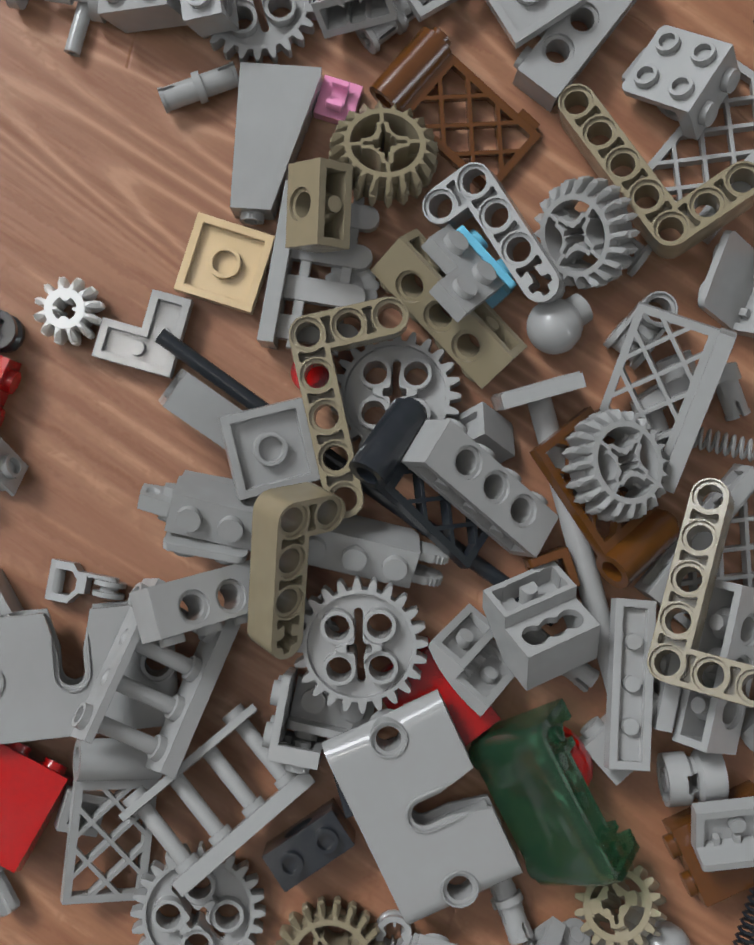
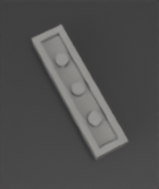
[604,598,657,772]

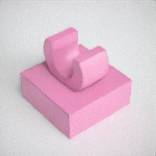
[313,75,363,125]

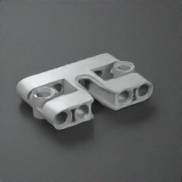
[0,600,178,744]
[322,689,523,925]

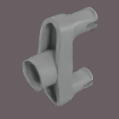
[630,350,751,448]

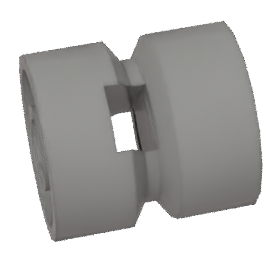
[656,749,729,807]

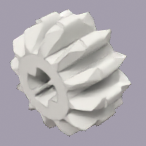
[33,277,105,346]

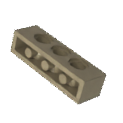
[370,228,528,389]

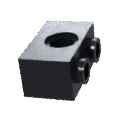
[262,798,356,892]

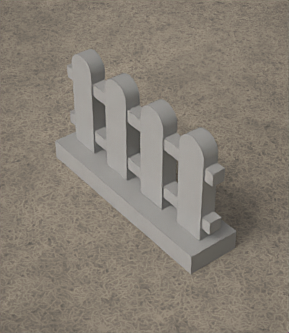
[257,180,379,357]

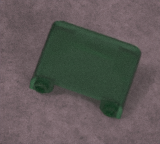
[469,698,640,886]

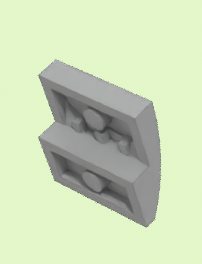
[428,603,515,717]

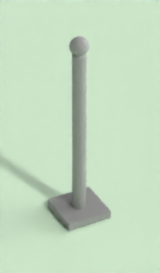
[490,371,610,693]

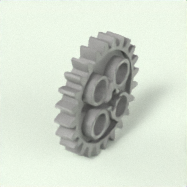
[203,0,317,64]
[331,332,461,449]
[294,575,428,714]
[130,841,266,945]

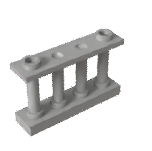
[70,578,241,779]
[118,703,316,897]

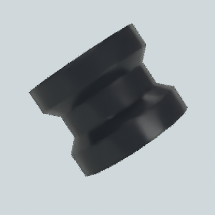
[0,309,25,353]

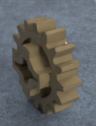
[574,859,667,945]

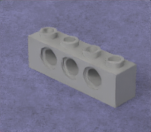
[513,0,637,112]
[401,418,559,558]
[129,560,250,648]
[672,579,754,755]

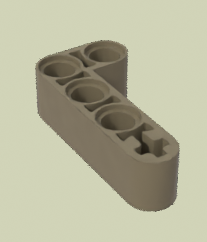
[247,482,346,660]

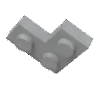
[421,224,504,323]
[91,289,194,379]

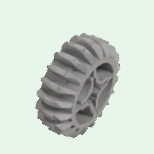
[534,176,641,289]
[561,409,670,523]

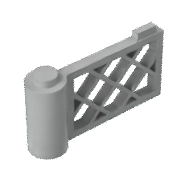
[60,738,162,905]

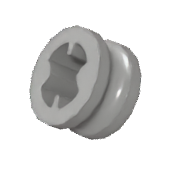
[376,909,412,945]

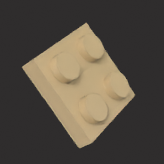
[174,212,275,315]

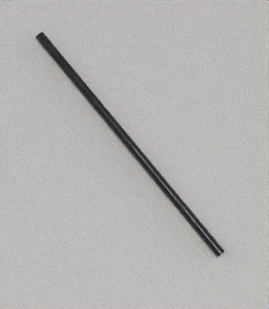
[155,329,554,627]

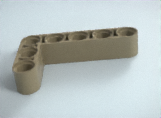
[558,83,754,259]
[289,296,409,518]
[647,478,754,709]

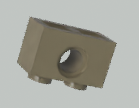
[285,157,353,253]

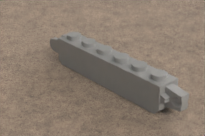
[137,475,450,588]

